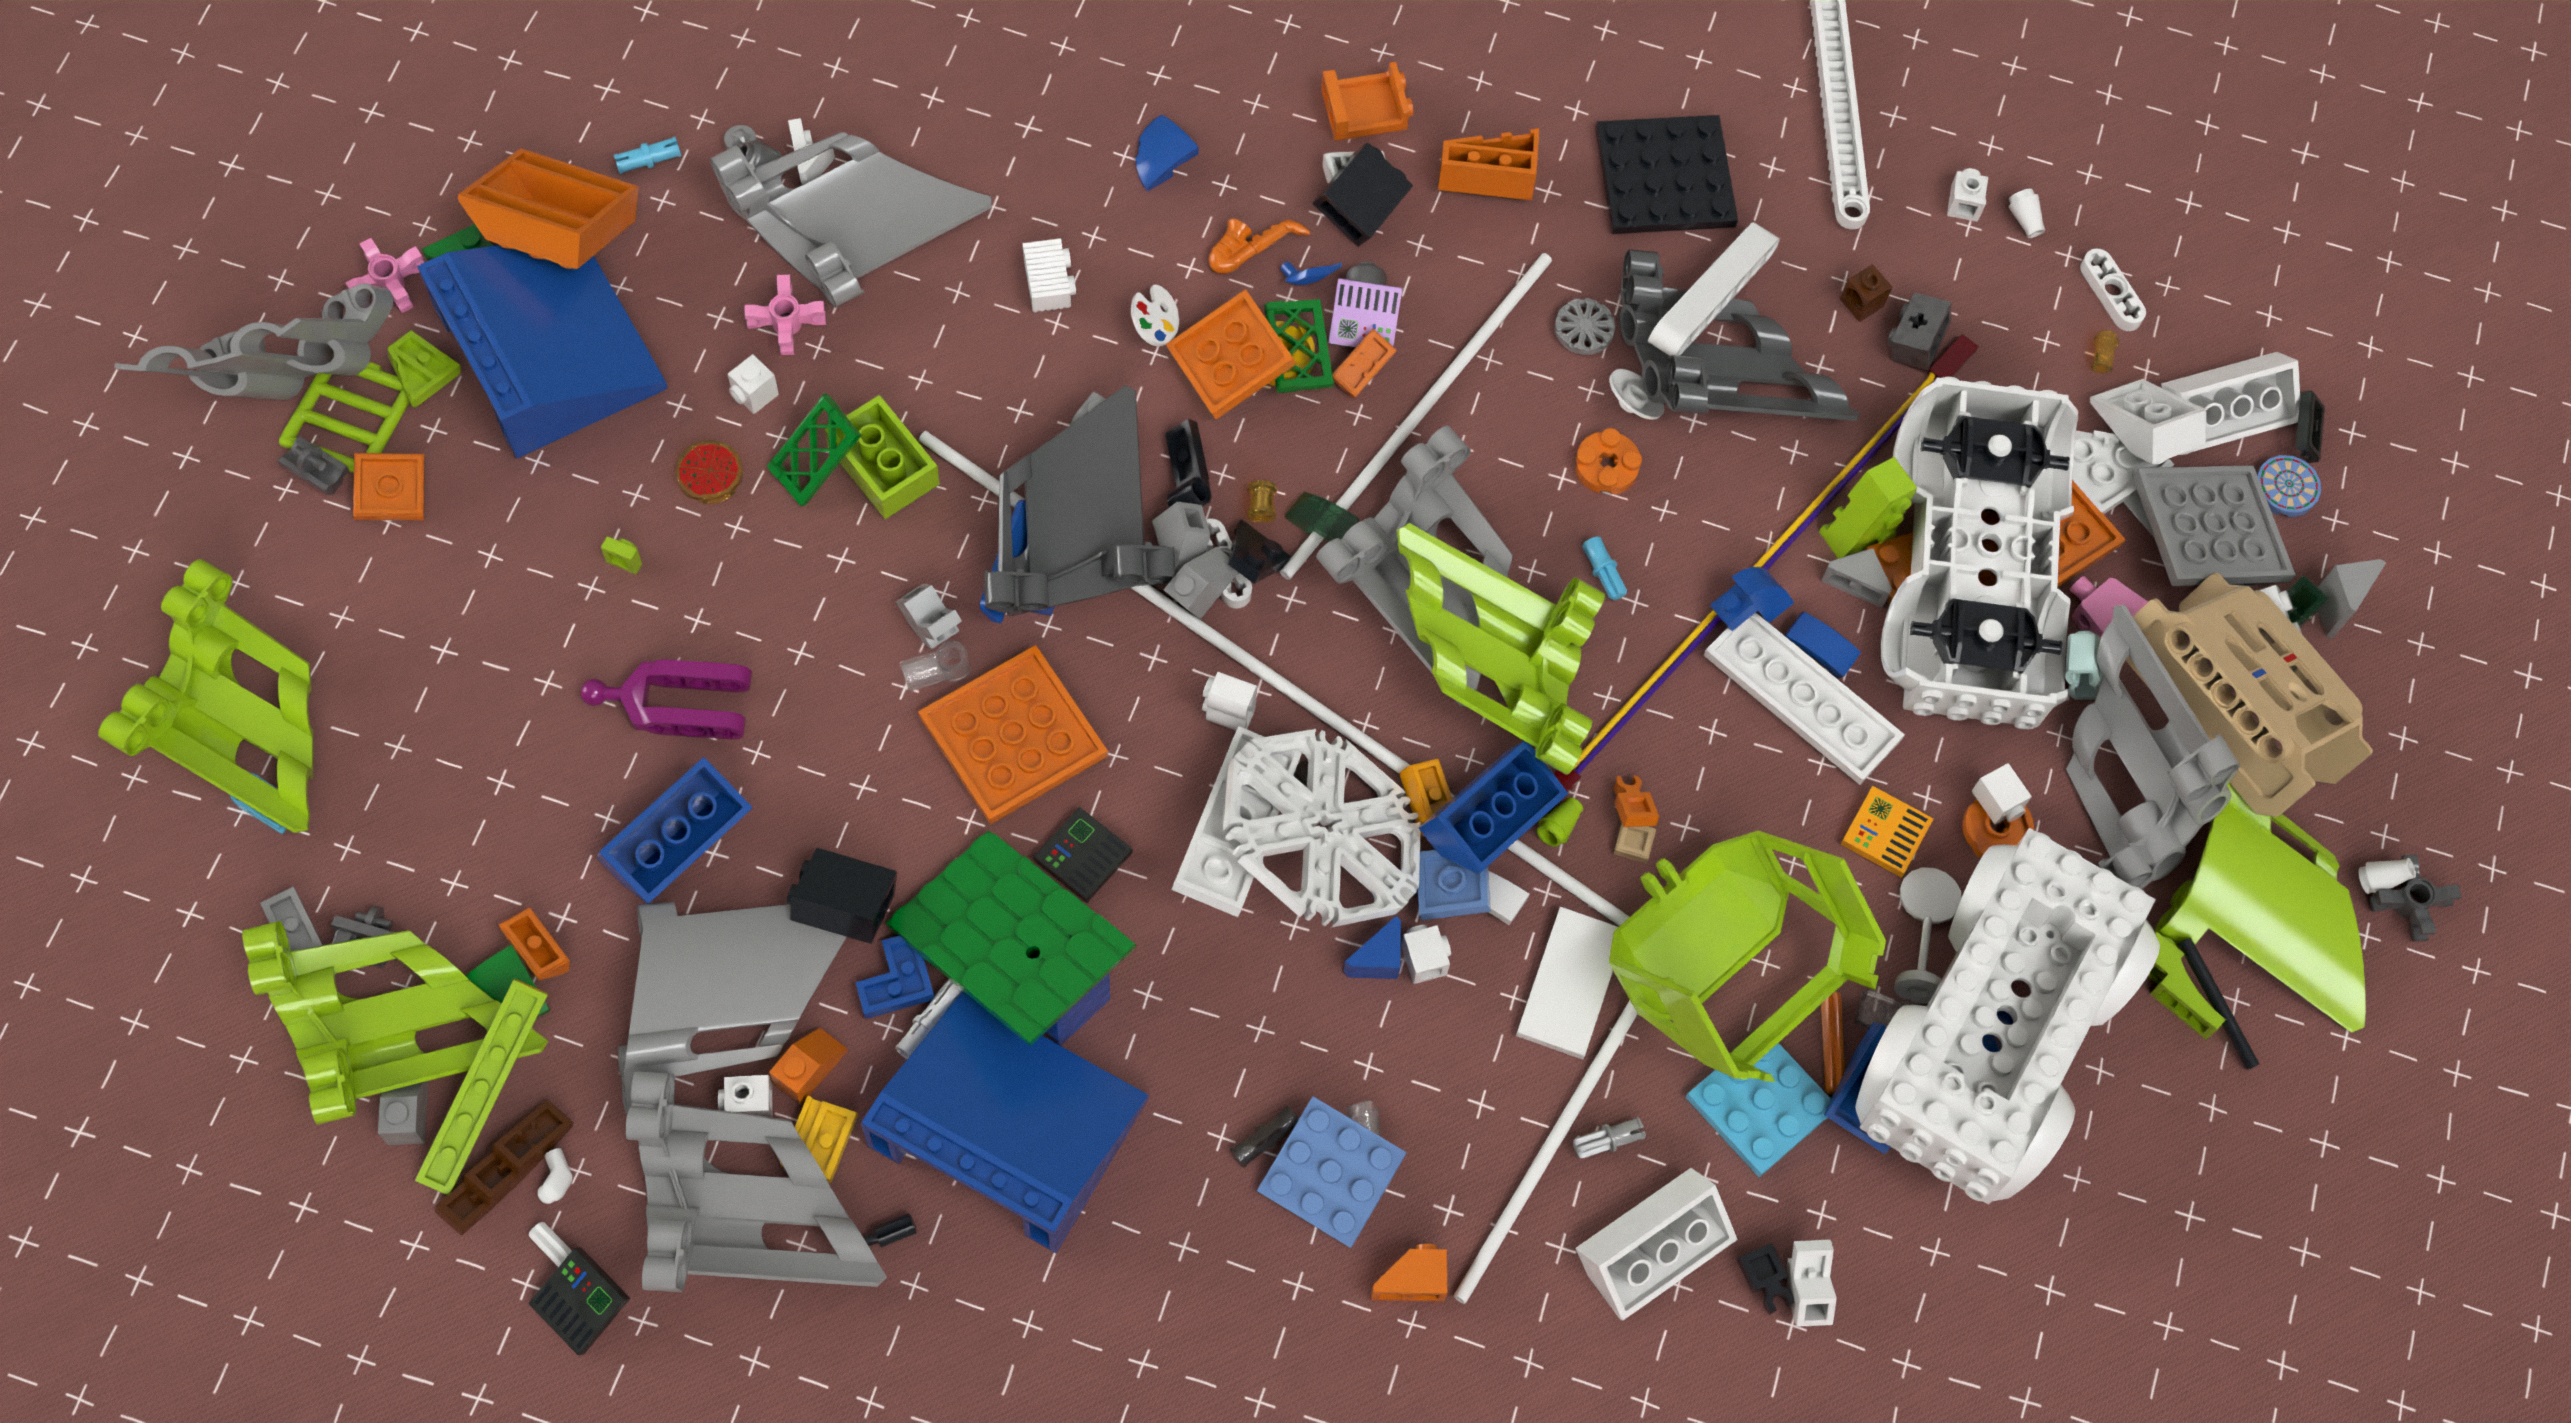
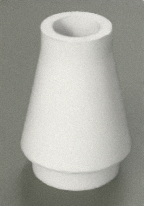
[2008,189,2046,238]
[2359,858,2416,894]

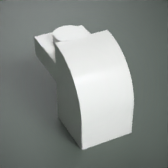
[1787,1240,1837,1327]

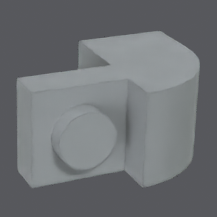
[895,584,962,649]

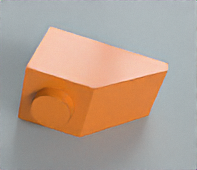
[769,1028,848,1105]
[1371,1244,1447,1302]

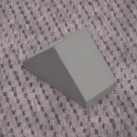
[1821,548,1892,608]

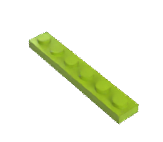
[415,978,549,1195]

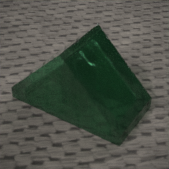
[2287,575,2329,629]

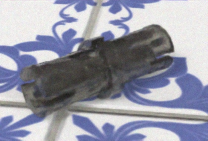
[1230,1106,1299,1168]

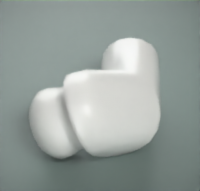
[538,1148,572,1204]

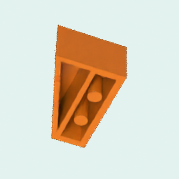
[1438,128,1540,200]

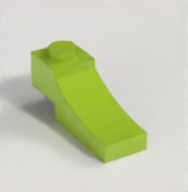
[2148,931,2226,1040]

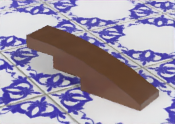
[435,1099,574,1236]

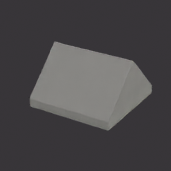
[2312,559,2386,640]

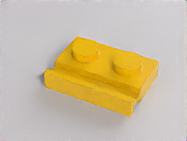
[780,1096,858,1183]

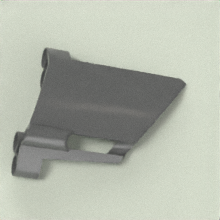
[984,385,1176,616]

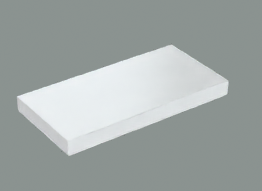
[1516,907,1618,1060]

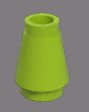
[1537,797,1583,847]

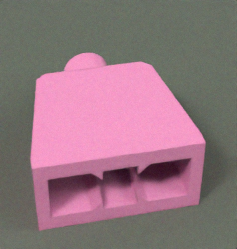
[2069,576,2148,638]

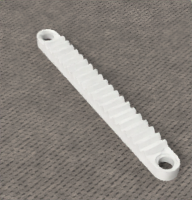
[1810,0,1870,230]

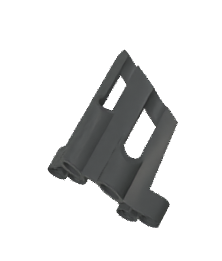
[1619,249,1860,421]

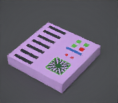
[1329,278,1402,347]

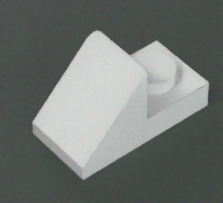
[788,118,835,185]

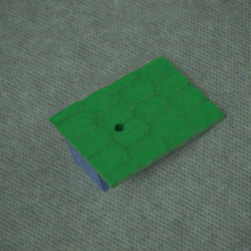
[886,831,1136,1046]

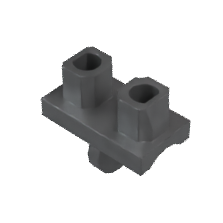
[277,436,349,495]
[331,905,395,968]

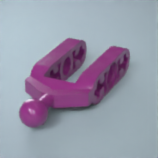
[581,659,752,740]

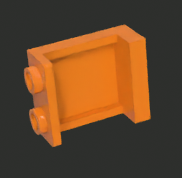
[1321,61,1413,141]

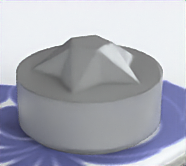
[724,125,757,150]

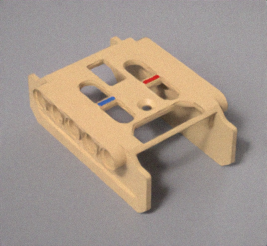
[2125,572,2373,817]

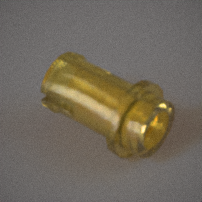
[2091,330,2119,374]

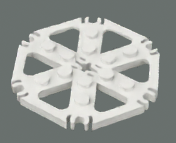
[1223,729,1421,928]

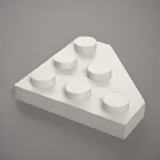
[2072,430,2174,514]

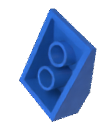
[1824,1021,1891,1154]

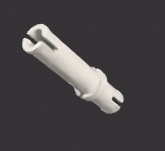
[895,979,965,1059]

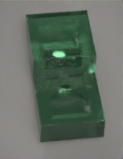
[1285,492,1359,542]

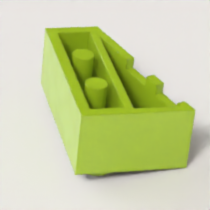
[1819,457,1917,559]

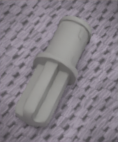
[1573,1117,1646,1159]

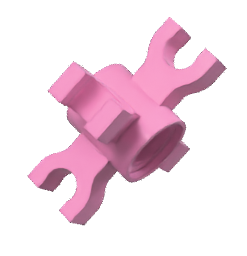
[345,238,424,313]
[745,275,826,355]

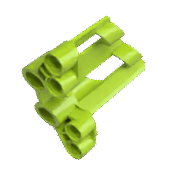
[1397,523,1605,775]
[98,559,314,833]
[242,921,548,1125]

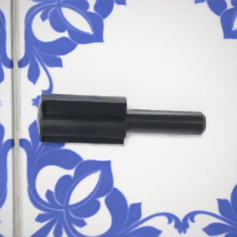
[863,1213,917,1247]

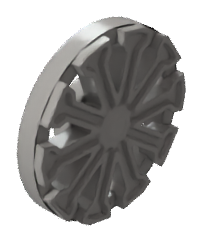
[1554,298,1615,355]

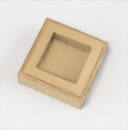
[1613,823,1656,864]

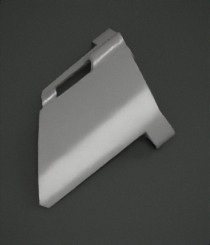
[710,132,992,308]
[618,901,847,1114]

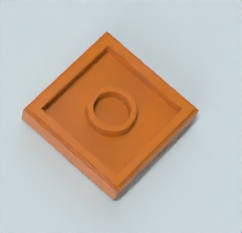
[353,453,425,521]

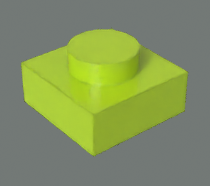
[601,536,642,575]

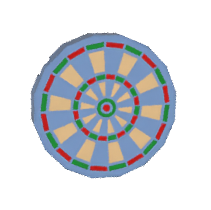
[2257,455,2321,518]

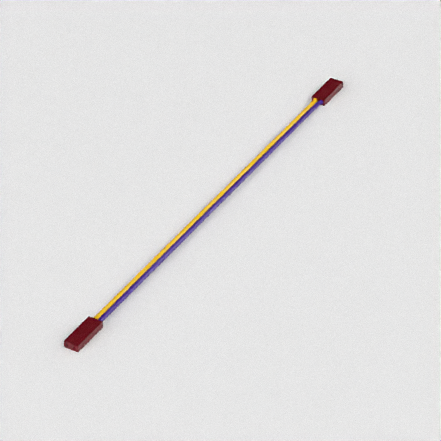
[1542,334,1979,818]

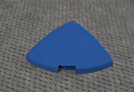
[1136,115,1199,192]

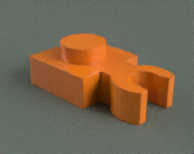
[1613,775,1660,827]

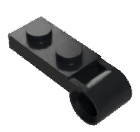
[1165,419,1212,507]

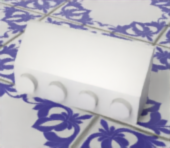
[2161,352,2300,453]
[1576,1168,1738,1321]

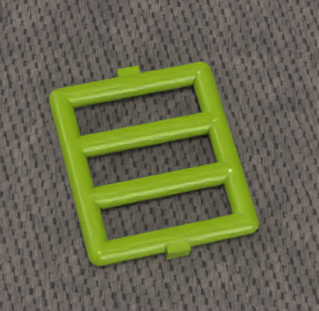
[279,362,410,473]

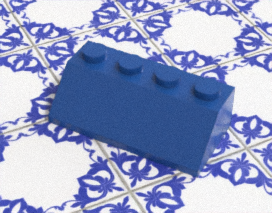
[1419,741,1569,874]
[597,757,753,904]

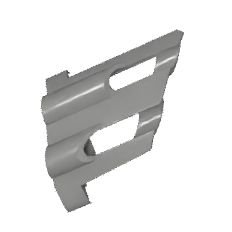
[114,283,393,401]
[1316,426,1513,707]
[2066,604,2240,889]
[626,1071,887,1293]

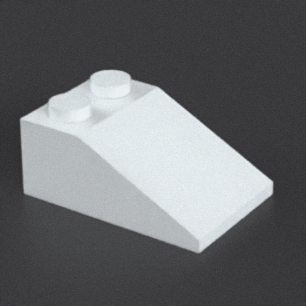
[2090,379,2206,464]

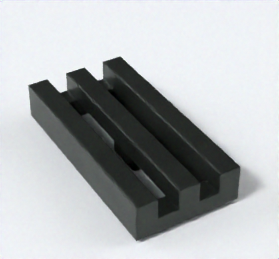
[2296,390,2325,463]

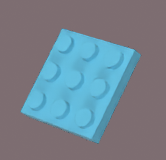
[1685,1043,1831,1178]

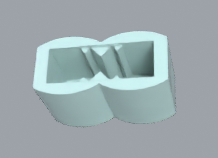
[2065,631,2103,700]

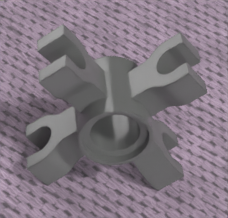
[2368,854,2462,942]

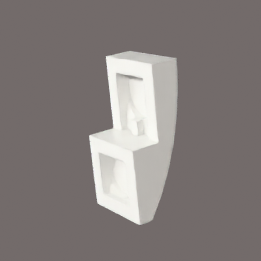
[1489,871,1530,925]

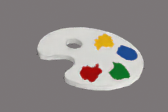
[1131,285,1179,346]

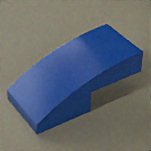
[1784,612,1861,679]

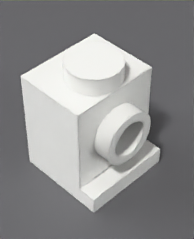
[1947,168,1988,222]

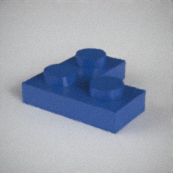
[855,936,934,1019]

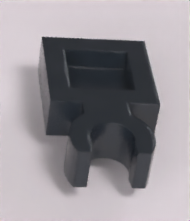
[1737,1243,1794,1315]

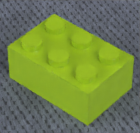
[824,395,940,519]

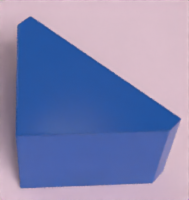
[1343,916,1401,979]

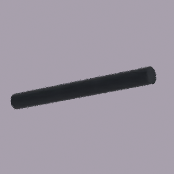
[2178,937,2260,1070]

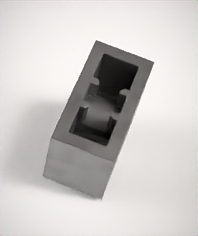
[1887,292,1951,370]

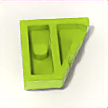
[387,330,461,408]

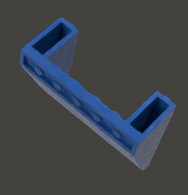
[417,245,668,459]
[861,992,1149,1254]

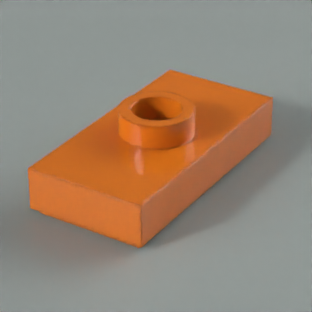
[1332,329,1397,399]

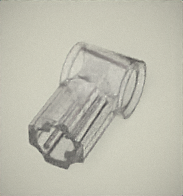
[900,641,971,692]

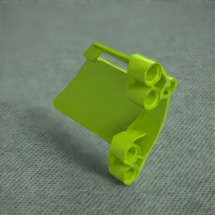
[2155,783,2366,1033]

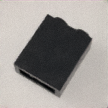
[1312,142,1413,247]
[787,848,897,944]

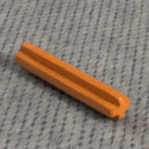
[1821,992,1845,1095]

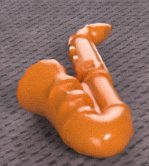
[1208,219,1311,274]

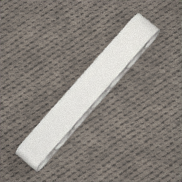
[1648,222,1780,356]

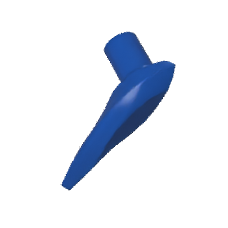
[1280,261,1342,285]

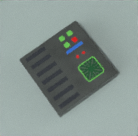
[1034,807,1133,903]
[528,1247,631,1356]

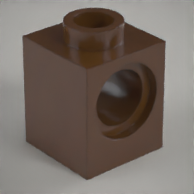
[1840,264,1893,322]

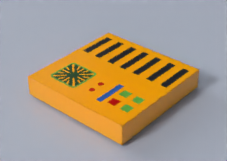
[1840,786,1934,878]

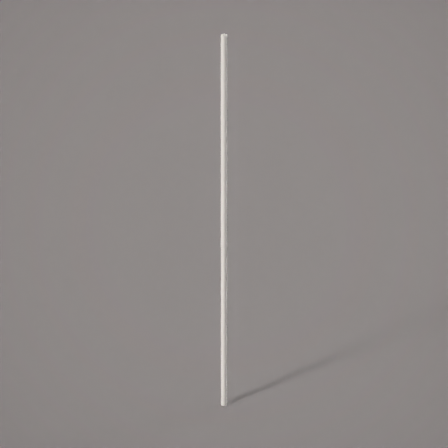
[919,431,1630,926]

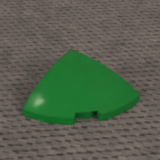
[465,945,550,1017]

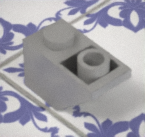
[1152,502,1210,574]

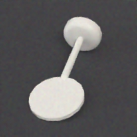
[1894,867,1962,1004]

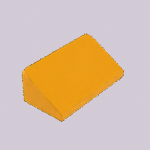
[1399,759,1452,836]

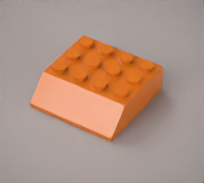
[458,148,639,269]

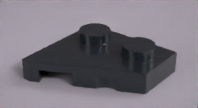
[1228,519,1291,584]

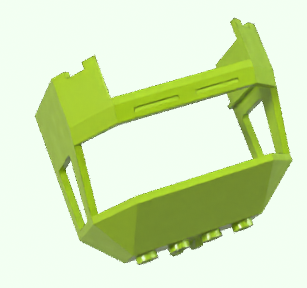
[1609,830,1886,1082]

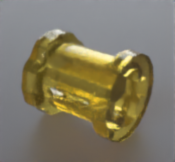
[1247,480,1277,523]

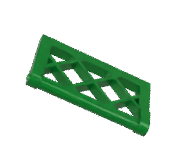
[1264,299,1334,393]
[767,393,862,506]

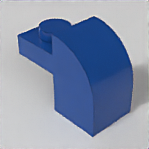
[1710,567,1794,631]

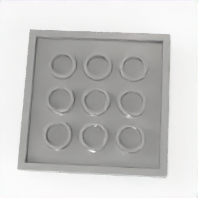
[2132,466,2295,586]

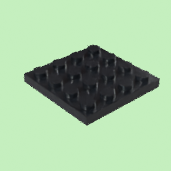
[1595,115,1738,234]

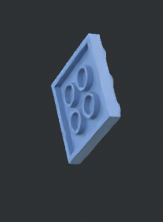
[1257,1096,1407,1248]

